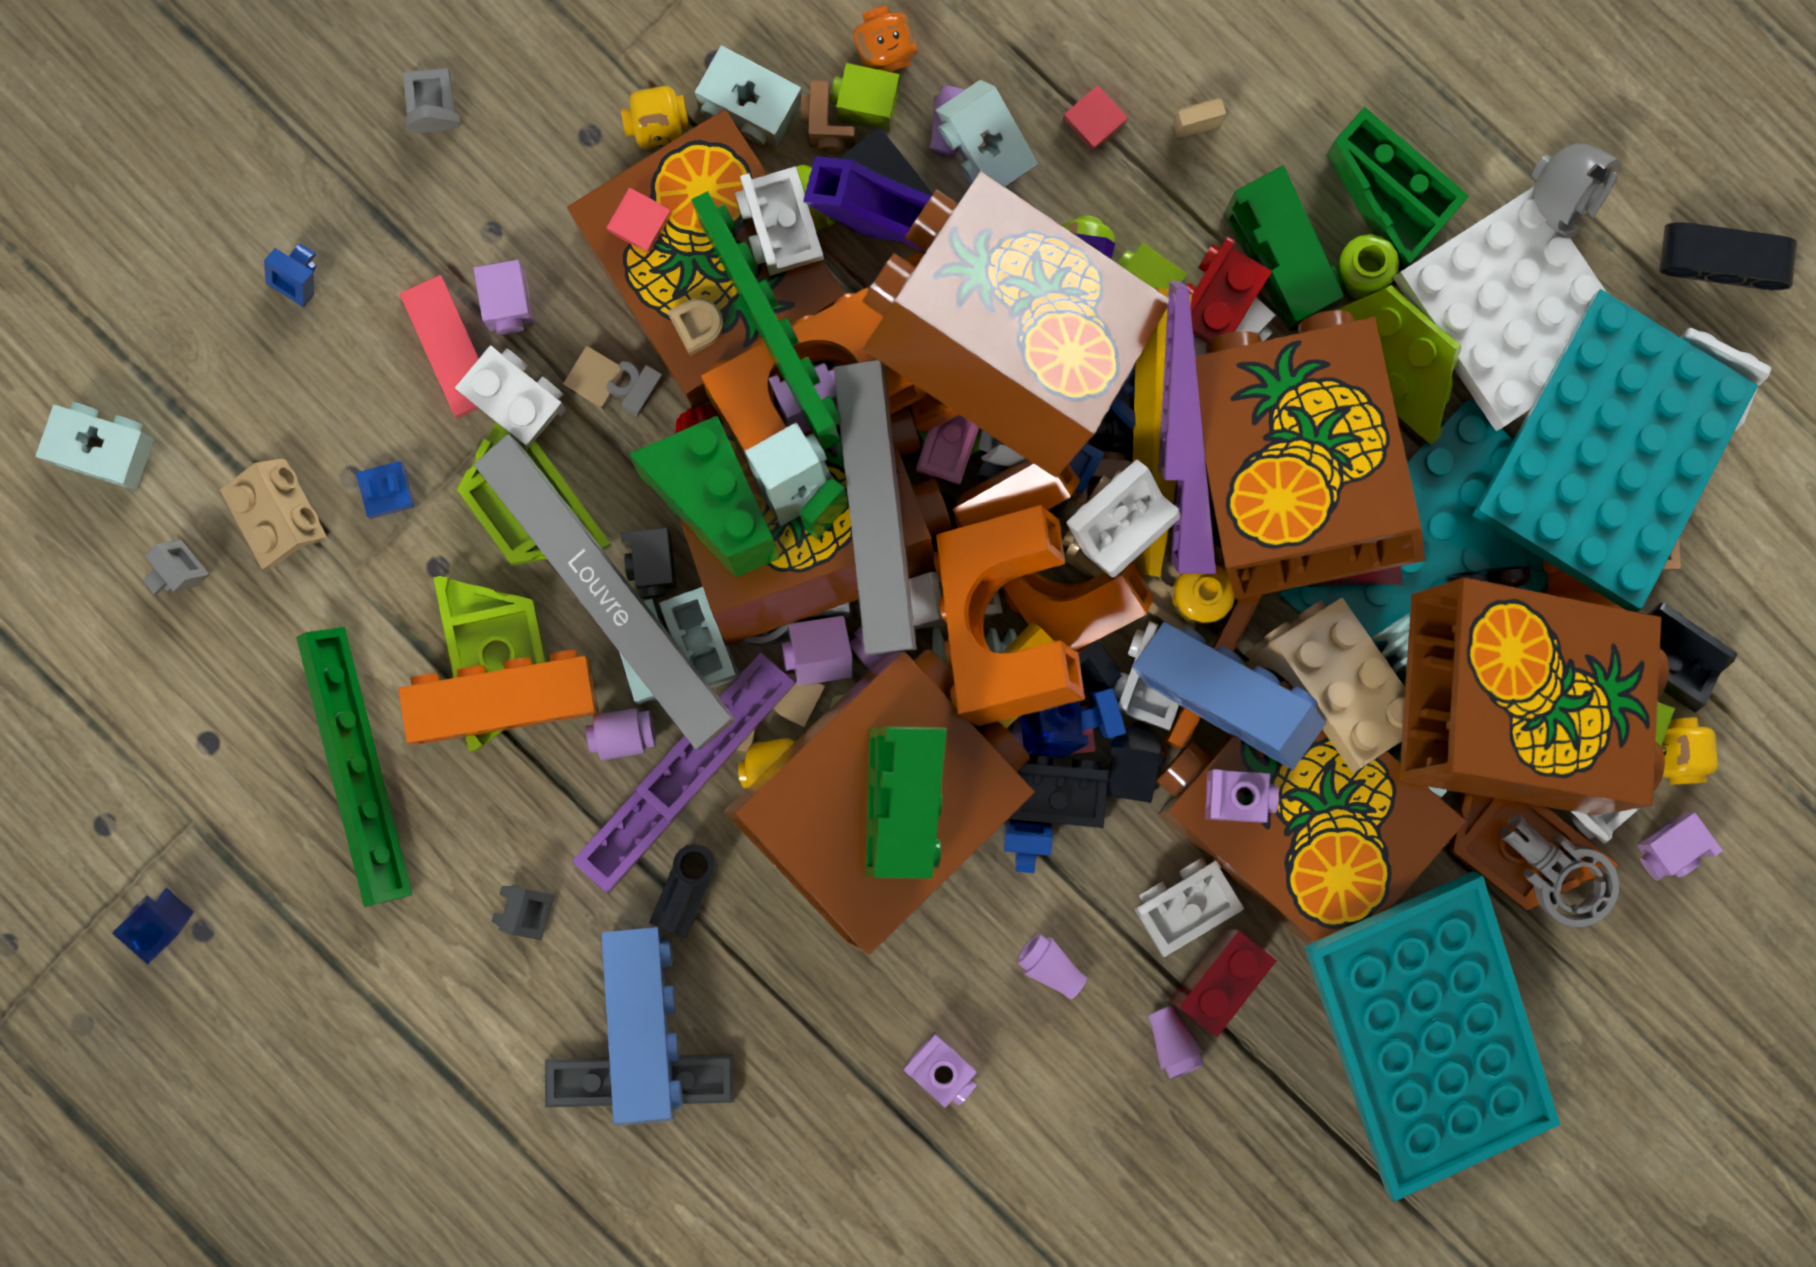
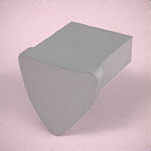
[403,68,460,133]

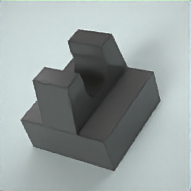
[491,885,555,940]

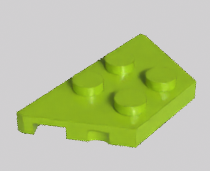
[1337,285,1462,445]
[457,422,612,566]
[433,576,547,752]

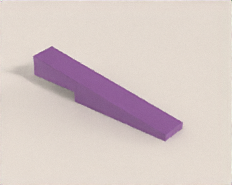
[1158,281,1216,574]
[572,652,795,895]

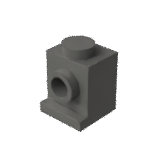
[620,527,676,599]

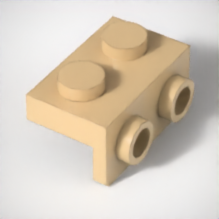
[220,458,326,570]

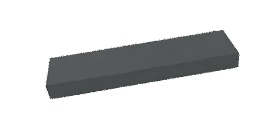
[545,1054,734,1108]

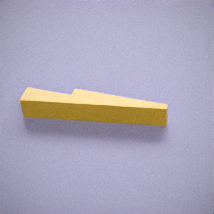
[1132,287,1192,577]

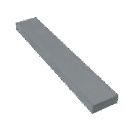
[834,360,917,655]

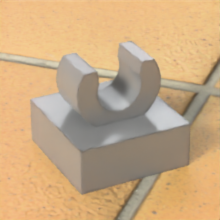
[606,361,662,418]
[143,540,209,595]

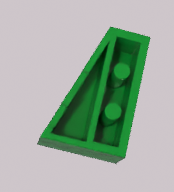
[1326,106,1470,271]
[1223,165,1344,332]
[629,416,780,578]
[865,727,947,879]

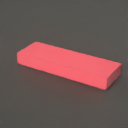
[399,275,479,419]

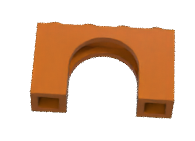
[701,287,926,469]
[952,460,1155,651]
[934,505,1085,726]

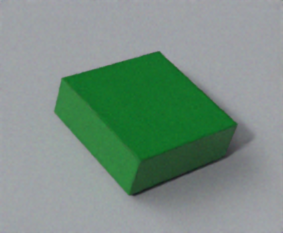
[800,478,849,540]

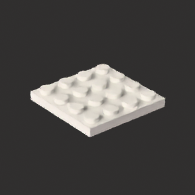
[1393,187,1606,431]

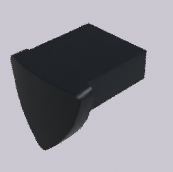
[1106,723,1167,803]

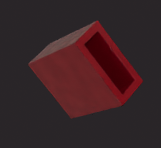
[1168,928,1277,1037]

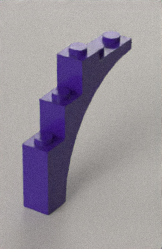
[803,156,1116,259]

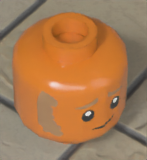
[852,5,918,73]

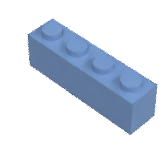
[1132,622,1326,770]
[601,927,683,1126]

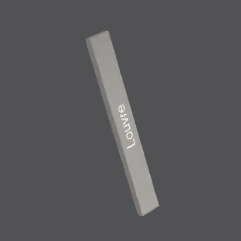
[474,434,736,750]

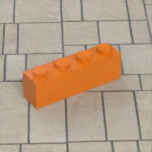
[398,650,599,745]

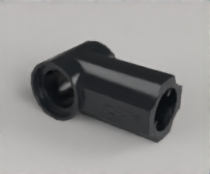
[649,844,718,938]

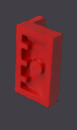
[1186,237,1272,344]

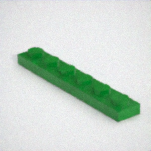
[691,191,842,451]
[296,627,413,907]

